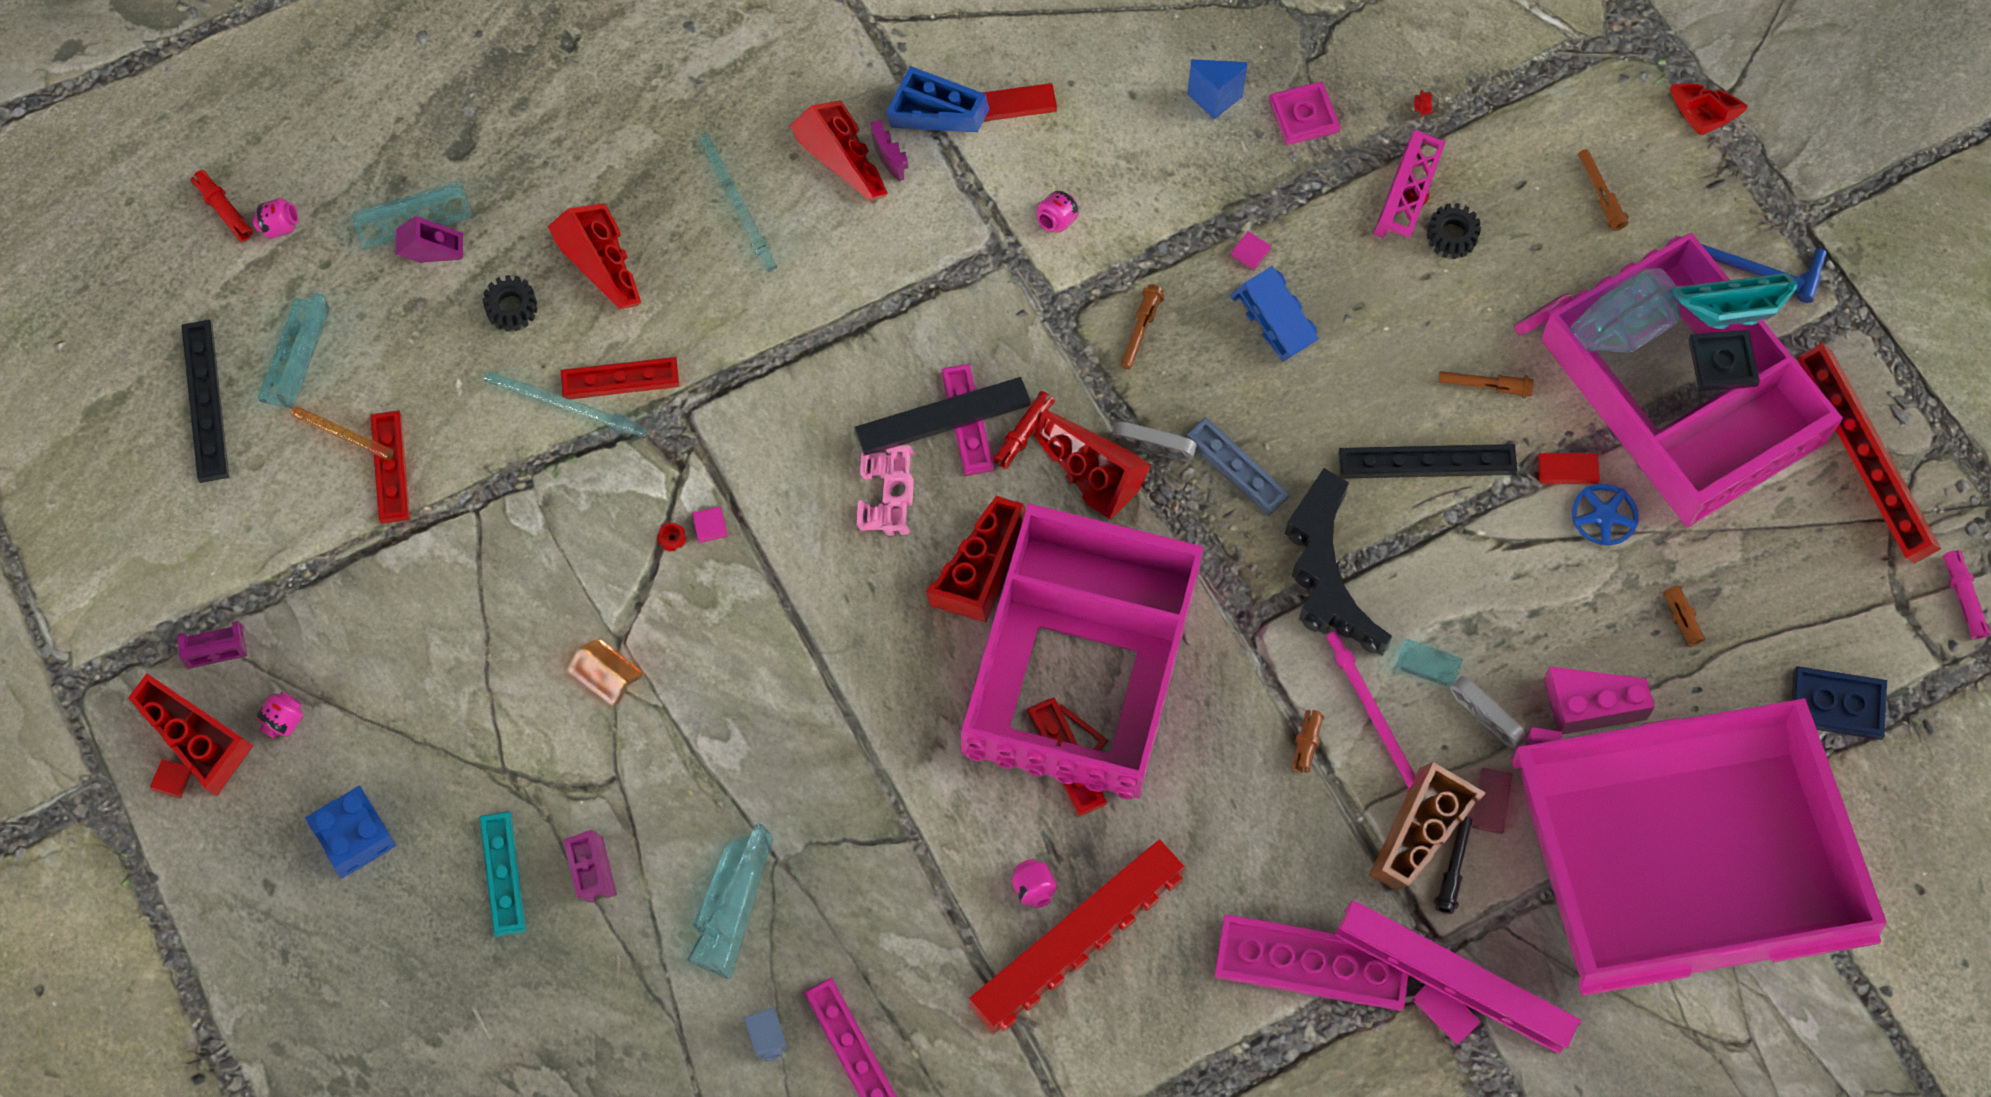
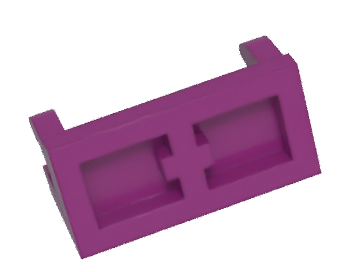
[177,621,247,669]
[563,830,617,902]

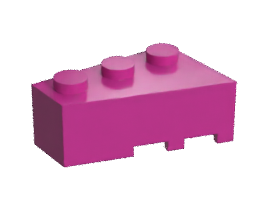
[1543,666,1655,735]

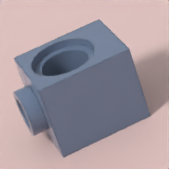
[744,1007,788,1062]

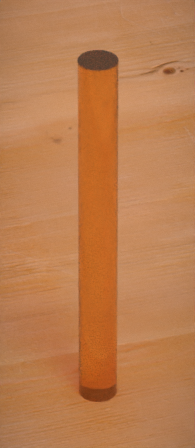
[291,406,394,460]

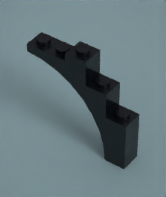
[1285,468,1392,656]

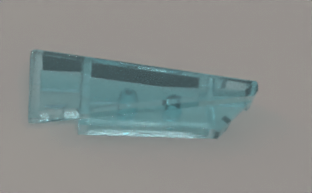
[687,823,773,979]

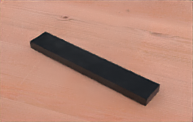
[181,320,229,483]
[855,377,1031,456]
[1338,444,1518,479]

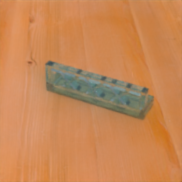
[352,180,473,249]
[258,293,330,409]

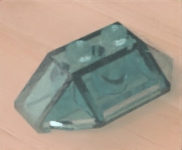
[1570,269,1680,353]

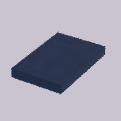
[1791,666,1887,740]

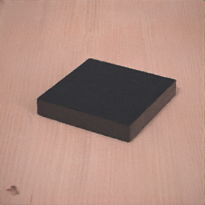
[1688,330,1760,391]

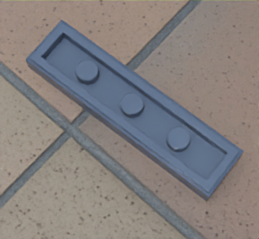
[1185,417,1290,516]

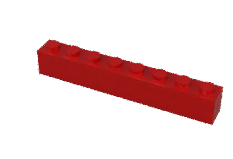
[1796,343,1941,564]
[969,839,1185,1034]

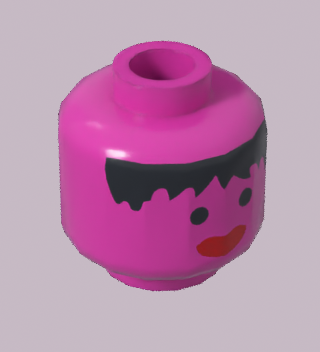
[1037,190,1079,233]
[253,198,299,239]
[257,691,303,739]
[1011,859,1057,908]

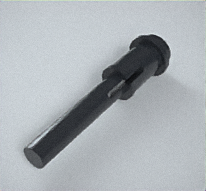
[1434,816,1473,914]

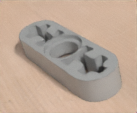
[1111,422,1197,462]
[1450,676,1526,748]

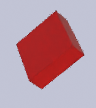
[150,759,192,799]

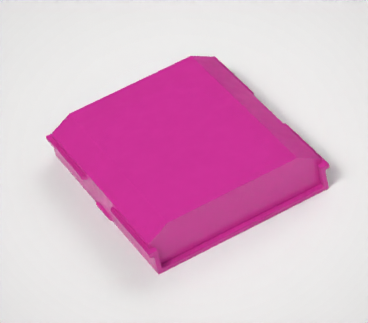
[1510,698,1887,996]

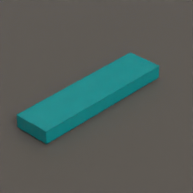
[479,811,527,938]

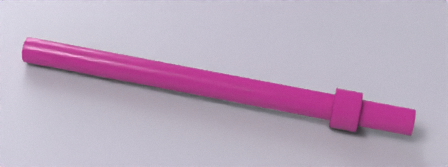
[1326,631,1416,789]

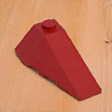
[790,100,888,200]
[547,203,641,309]
[1033,409,1151,519]

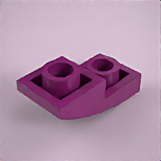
[871,120,908,181]

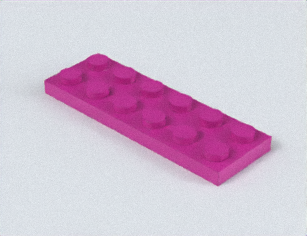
[1214,914,1408,1011]

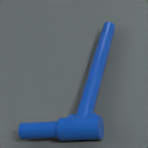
[1675,235,1827,303]

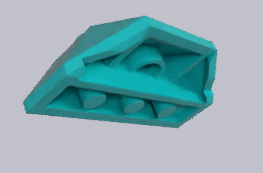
[1672,273,1797,329]

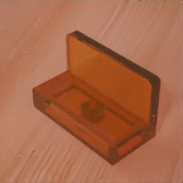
[568,639,643,706]

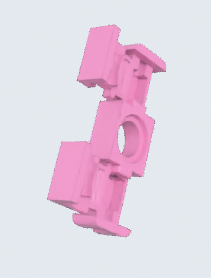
[856,445,915,536]

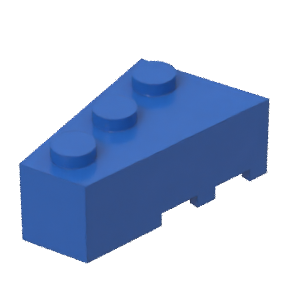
[886,66,989,133]
[1229,265,1319,362]

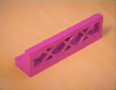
[1373,130,1446,238]

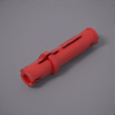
[190,170,254,242]
[993,391,1055,469]

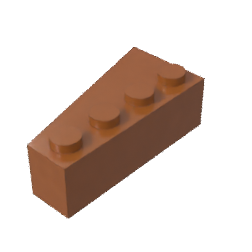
[1369,762,1486,890]

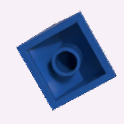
[1187,59,1247,119]

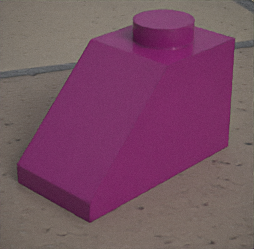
[396,216,463,263]

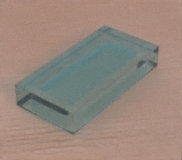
[1395,638,1463,688]

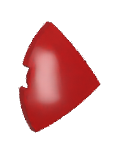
[1670,83,1748,135]

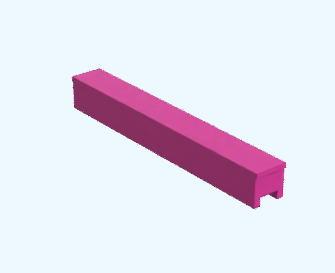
[1334,900,1582,1054]

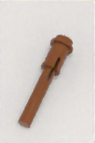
[1578,149,1629,231]
[1120,284,1165,370]
[1438,371,1534,399]

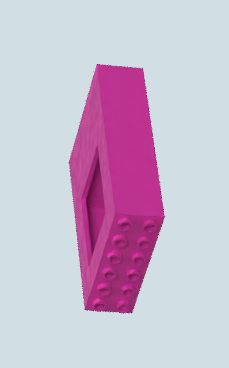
[1541,232,1843,528]
[961,503,1204,799]

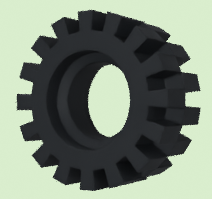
[1427,203,1481,259]
[482,275,538,332]

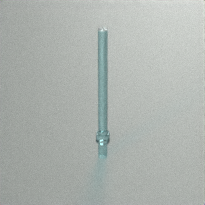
[698,133,777,272]
[485,371,648,438]

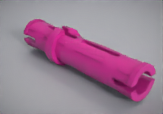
[1942,550,1991,640]

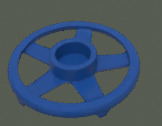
[1572,484,1639,546]

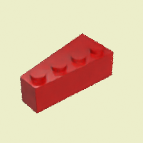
[925,496,1026,623]
[128,673,254,796]

